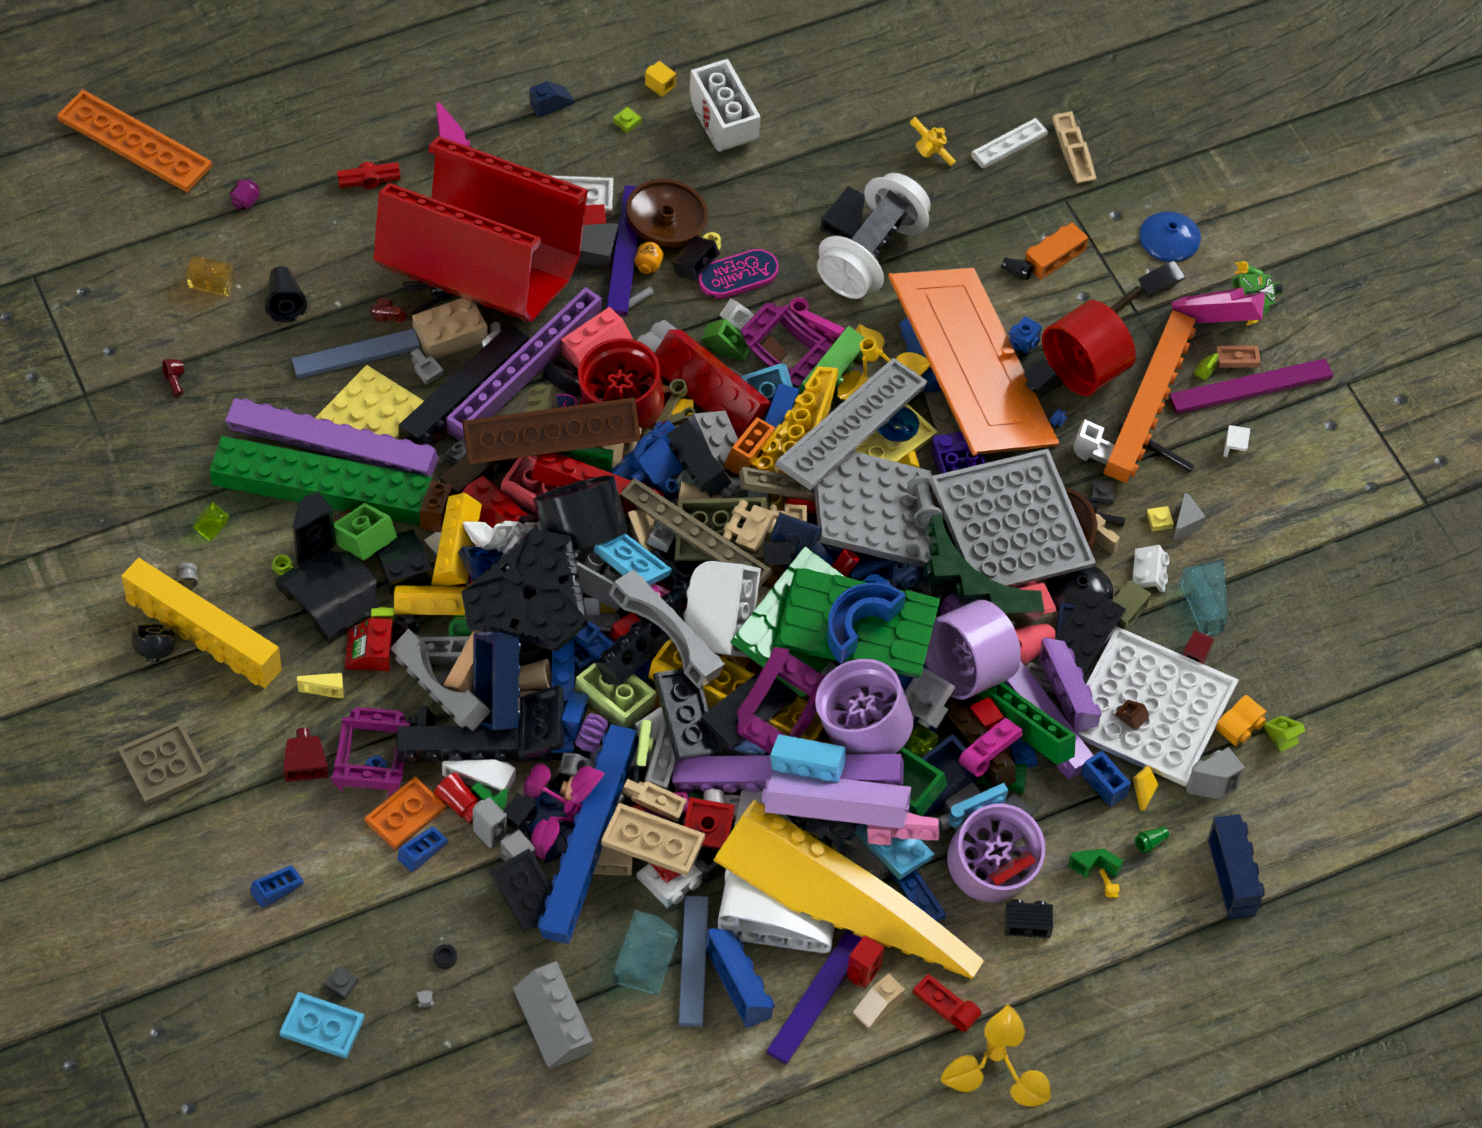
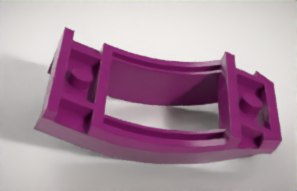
[741,303,832,387]
[736,647,827,754]
[331,707,410,797]

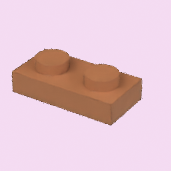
[1216,346,1261,368]

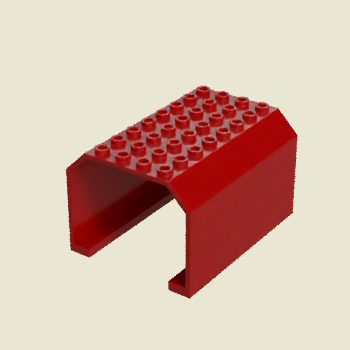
[373,136,588,323]

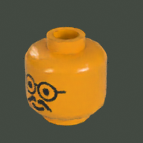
[634,242,663,274]

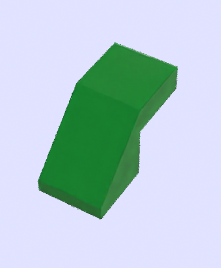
[1068,848,1124,879]

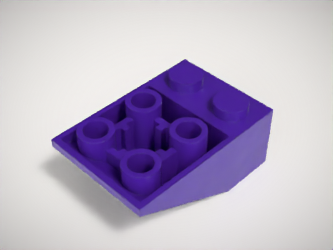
[931,432,985,474]

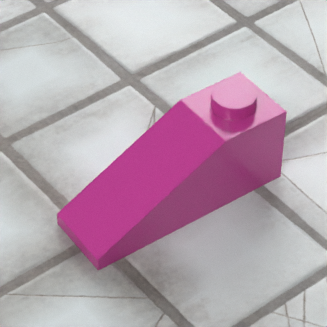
[436,103,470,147]

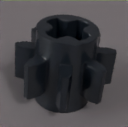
[393,614,420,639]

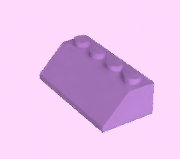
[1038,638,1102,733]

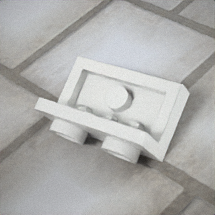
[1132,545,1169,592]

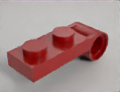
[912,974,982,1032]

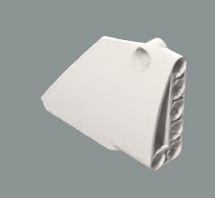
[718,790,835,953]

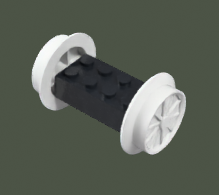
[817,173,931,299]

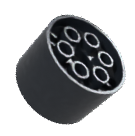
[533,475,629,550]

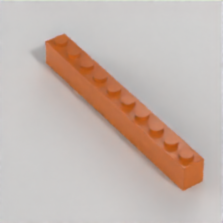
[1103,310,1196,483]

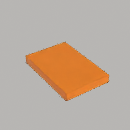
[364,777,446,851]

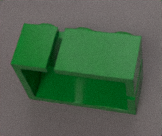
[895,747,947,816]

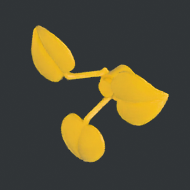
[838,324,930,401]
[941,1004,1051,1107]

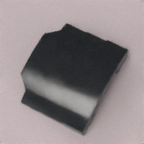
[275,549,382,644]

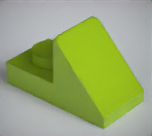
[1263,715,1306,751]

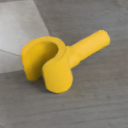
[1099,869,1120,898]

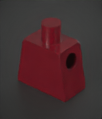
[283,727,329,782]

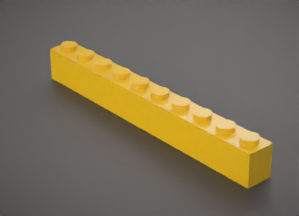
[394,586,617,615]

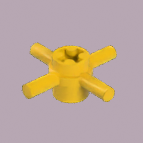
[910,117,956,166]

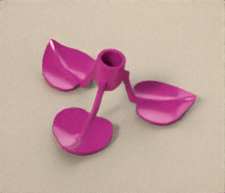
[523,764,605,860]

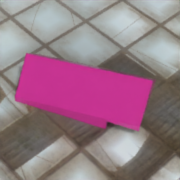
[1171,287,1265,323]

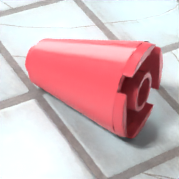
[1014,623,1056,666]

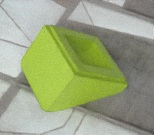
[1193,353,1219,381]

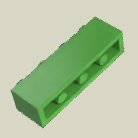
[799,326,864,394]

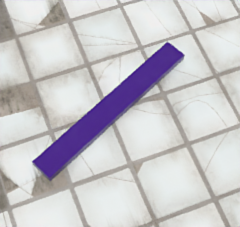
[607,185,639,316]
[767,929,862,1065]

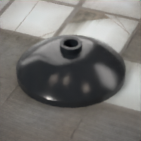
[1048,566,1114,611]

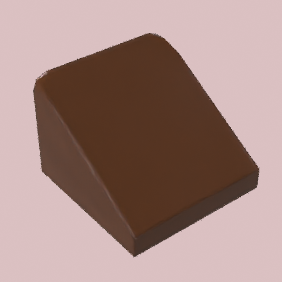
[761,336,787,362]
[1115,700,1149,730]

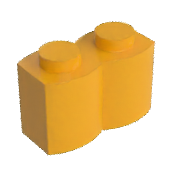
[1215,695,1267,746]

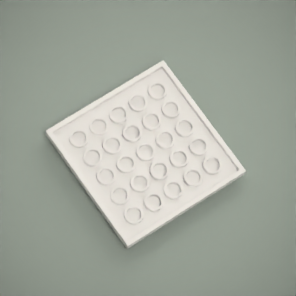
[1077,627,1238,787]

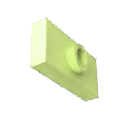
[635,720,653,767]

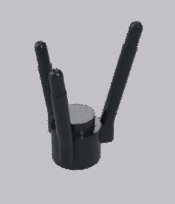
[402,281,449,315]

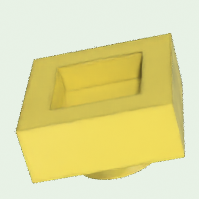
[1146,506,1174,531]

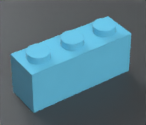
[770,734,846,782]

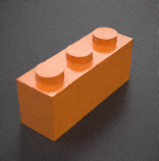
[1025,222,1089,280]
[723,417,775,475]

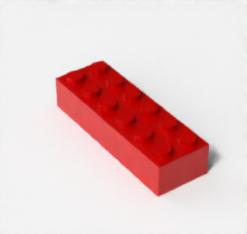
[654,329,772,438]

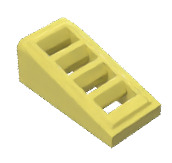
[297,673,344,698]

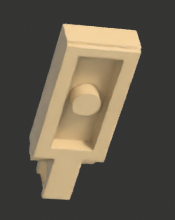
[622,779,688,822]

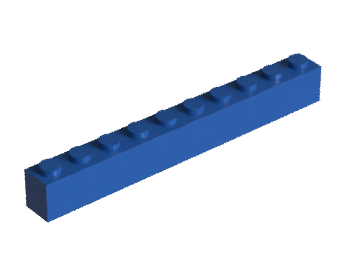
[538,724,639,944]

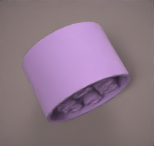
[925,600,1021,700]
[815,659,913,754]
[947,804,1045,903]

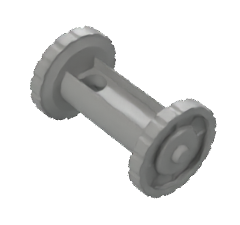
[907,475,943,529]

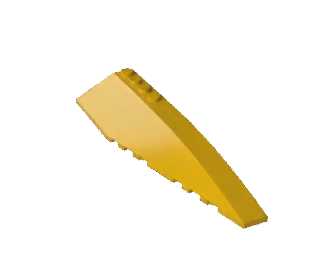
[752,366,839,584]
[713,799,984,979]

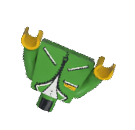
[1231,261,1283,326]

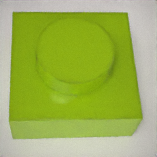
[613,107,642,133]
[371,607,395,622]

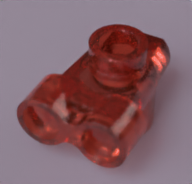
[370,298,406,323]

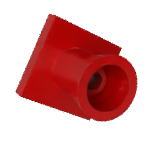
[684,797,735,850]

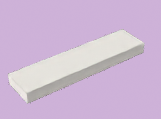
[971,118,1048,169]

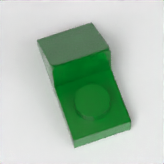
[472,782,508,810]

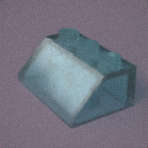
[614,910,679,995]

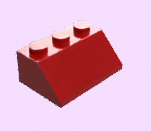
[462,475,527,550]

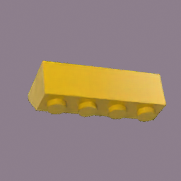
[431,493,482,586]

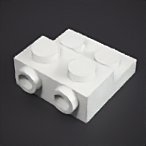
[904,668,955,729]
[637,863,702,908]

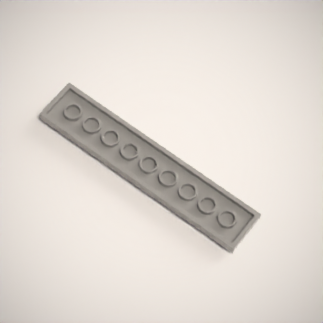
[775,358,927,490]

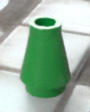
[1135,826,1169,853]

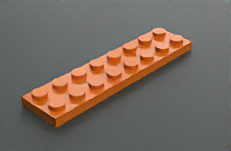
[57,89,213,193]

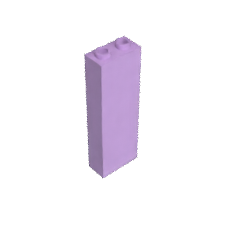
[762,771,911,829]

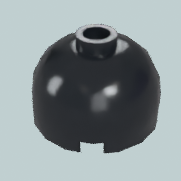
[132,624,177,662]

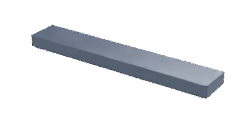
[292,329,420,379]
[679,896,708,1027]

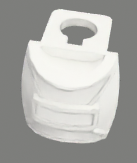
[463,522,512,550]

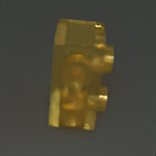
[186,256,234,296]

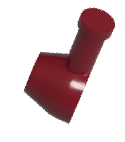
[162,359,184,397]

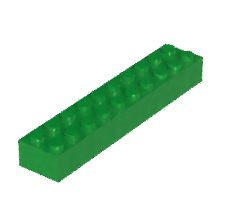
[209,436,432,526]

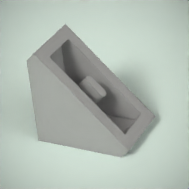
[1173,493,1206,540]

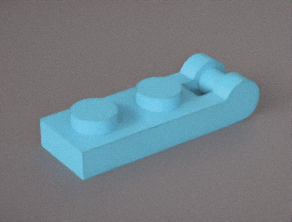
[948,783,1008,827]

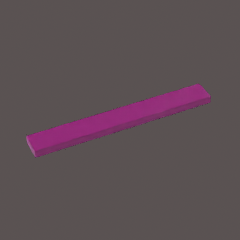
[1168,358,1333,414]

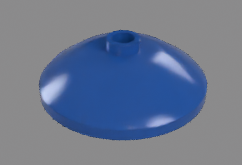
[1139,211,1201,262]

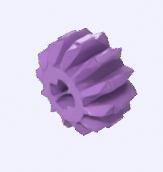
[575,713,608,753]

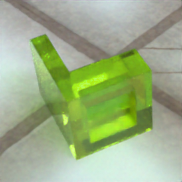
[193,502,229,540]

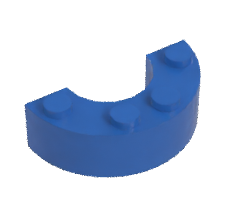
[827,583,906,664]

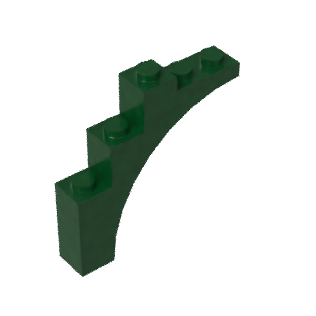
[924,514,1045,622]

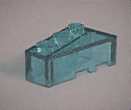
[1180,559,1228,635]

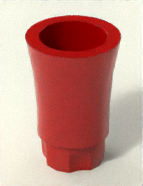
[434,772,479,824]

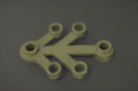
[642,379,695,437]

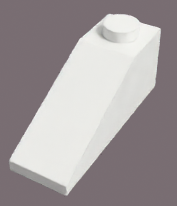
[442,760,516,796]

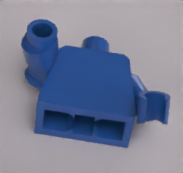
[629,422,684,495]

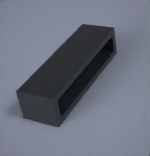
[666,419,732,498]

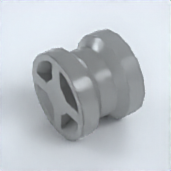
[175,563,198,589]

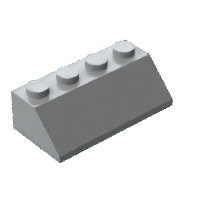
[513,961,593,1070]

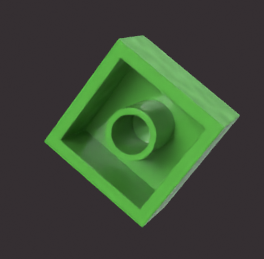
[334,503,397,560]

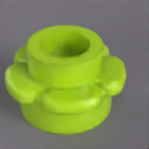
[271,554,293,575]

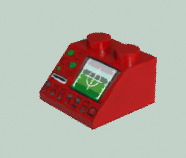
[345,618,393,671]

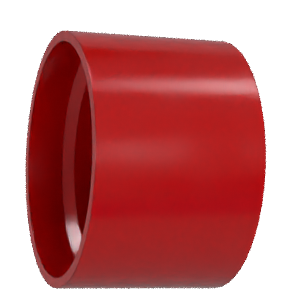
[1042,300,1136,396]
[578,338,665,431]

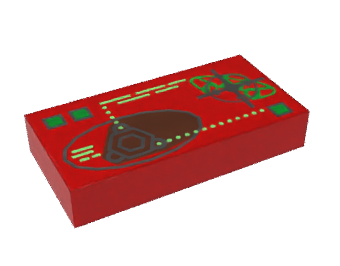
[988,852,1035,886]

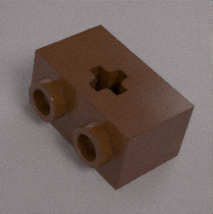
[420,481,452,533]

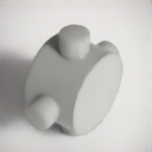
[416,990,435,1008]

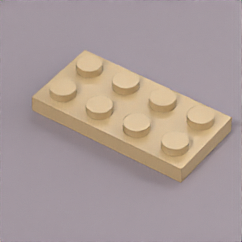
[601,803,705,876]

